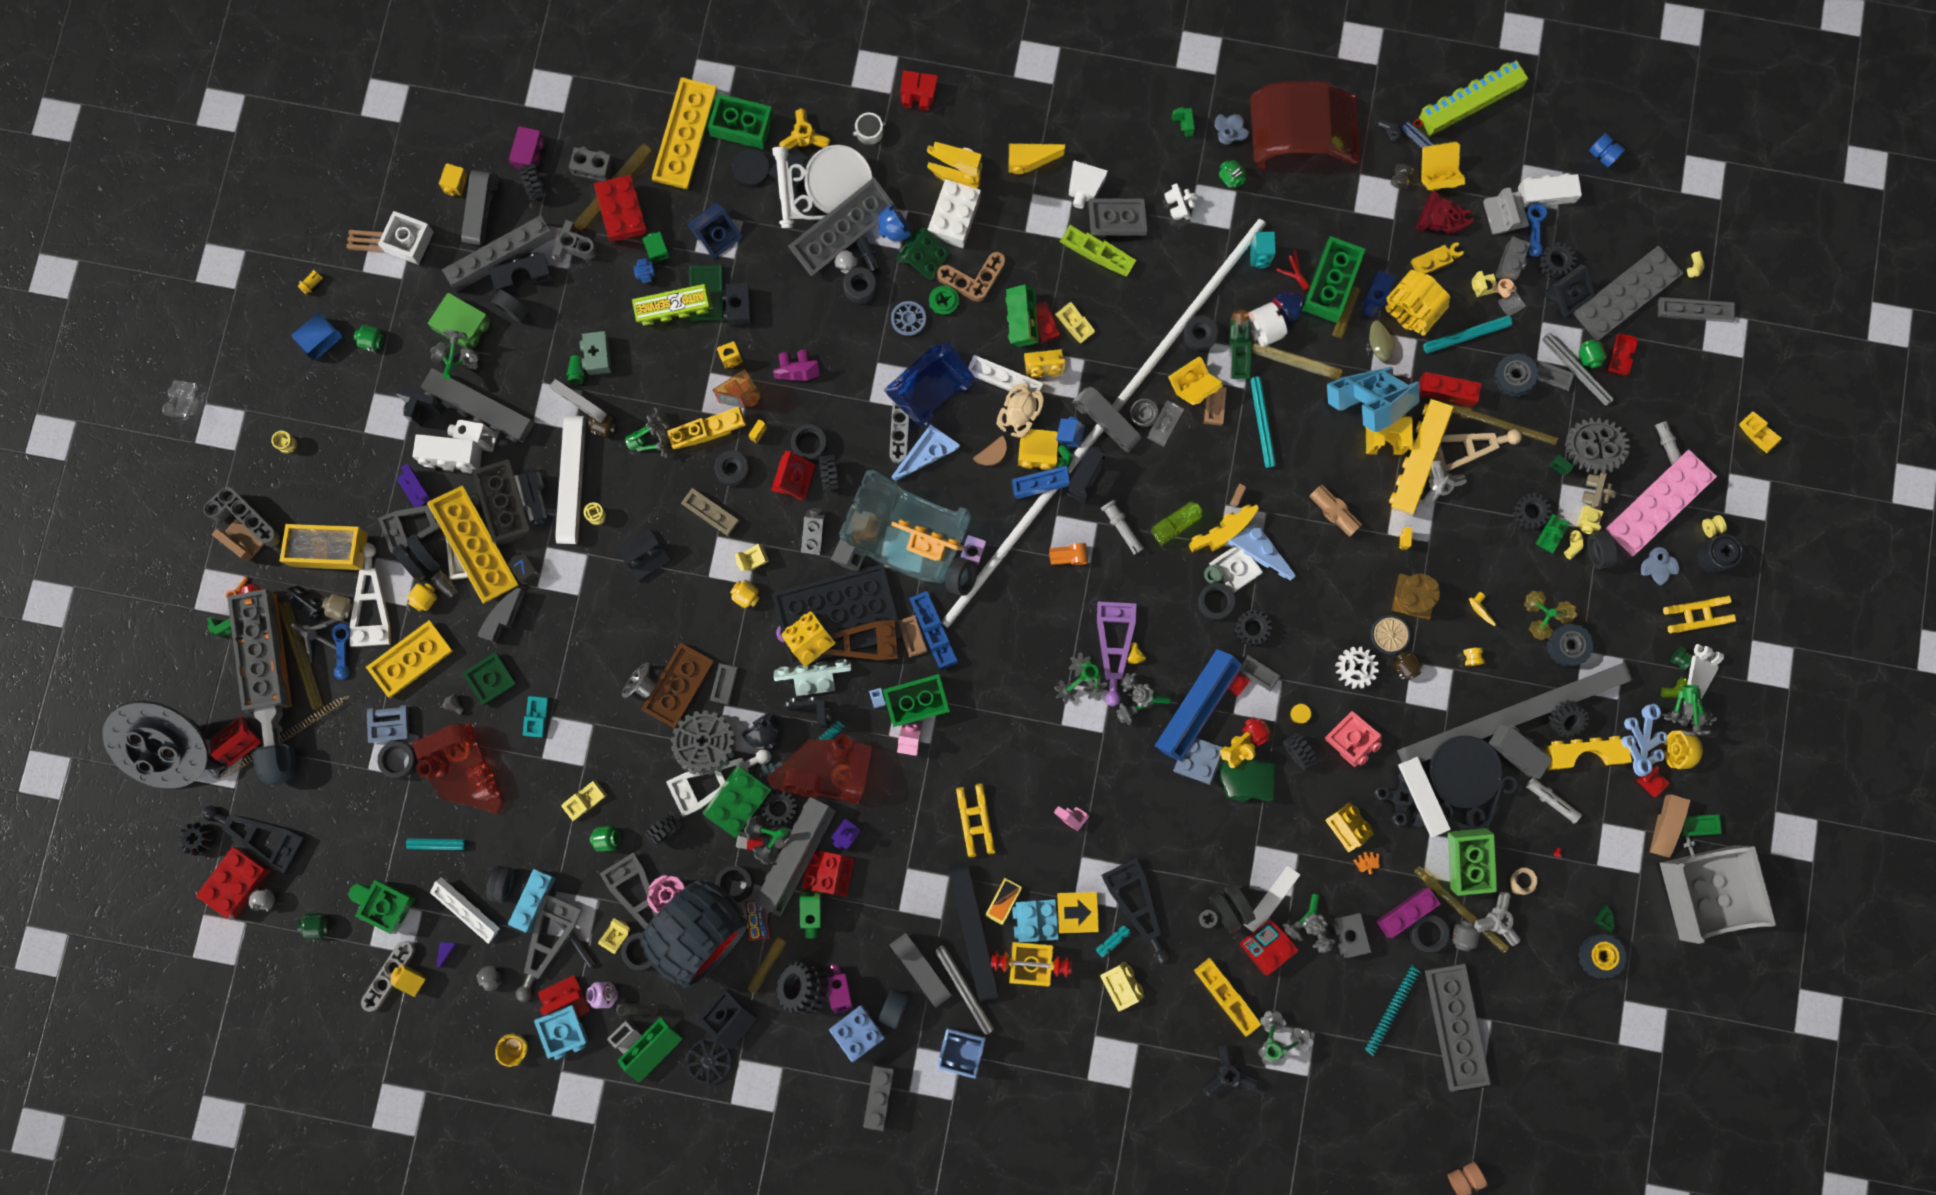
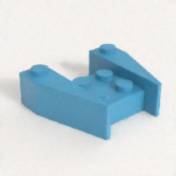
[1327,367,1420,432]

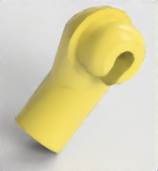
[1687,251,1704,278]
[1564,530,1583,559]

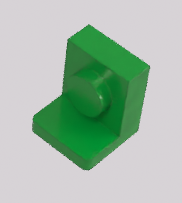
[1172,107,1194,137]

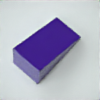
[436,942,458,967]

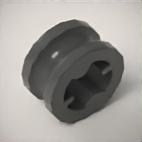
[1199,910,1218,928]

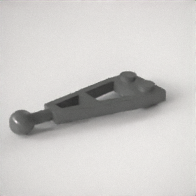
[378,494,484,554]
[600,852,658,929]
[516,894,583,1002]

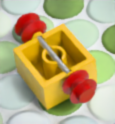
[991,942,1072,986]

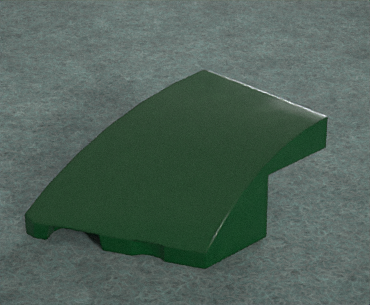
[1218,757,1275,802]

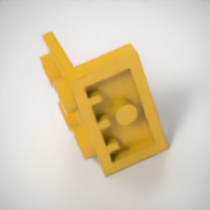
[1024,349,1066,379]

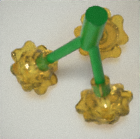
[1524,591,1577,640]

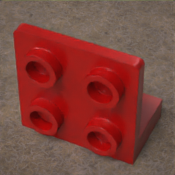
[802,851,855,897]

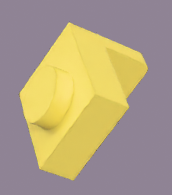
[735,544,769,571]
[599,919,630,954]

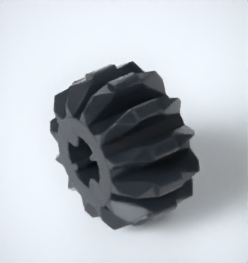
[177,822,215,856]

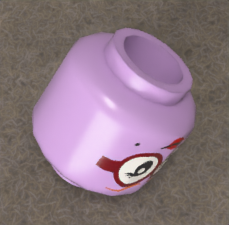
[586,982,618,1008]

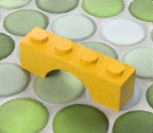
[1545,736,1632,770]

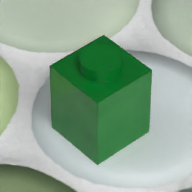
[642,232,670,264]

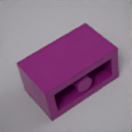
[509,126,545,169]

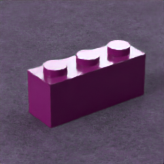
[1376,887,1440,938]

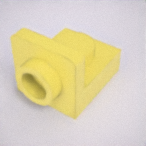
[1576,505,1603,534]

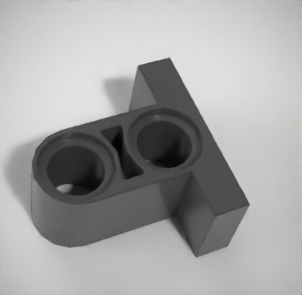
[552,220,597,262]

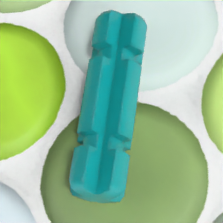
[1096,925,1131,957]

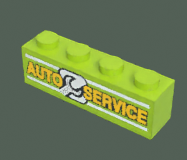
[632,284,713,326]

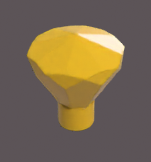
[1127,643,1146,664]

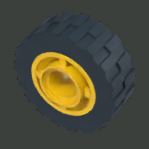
[1578,934,1627,979]

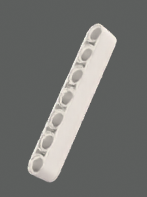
[556,416,586,544]

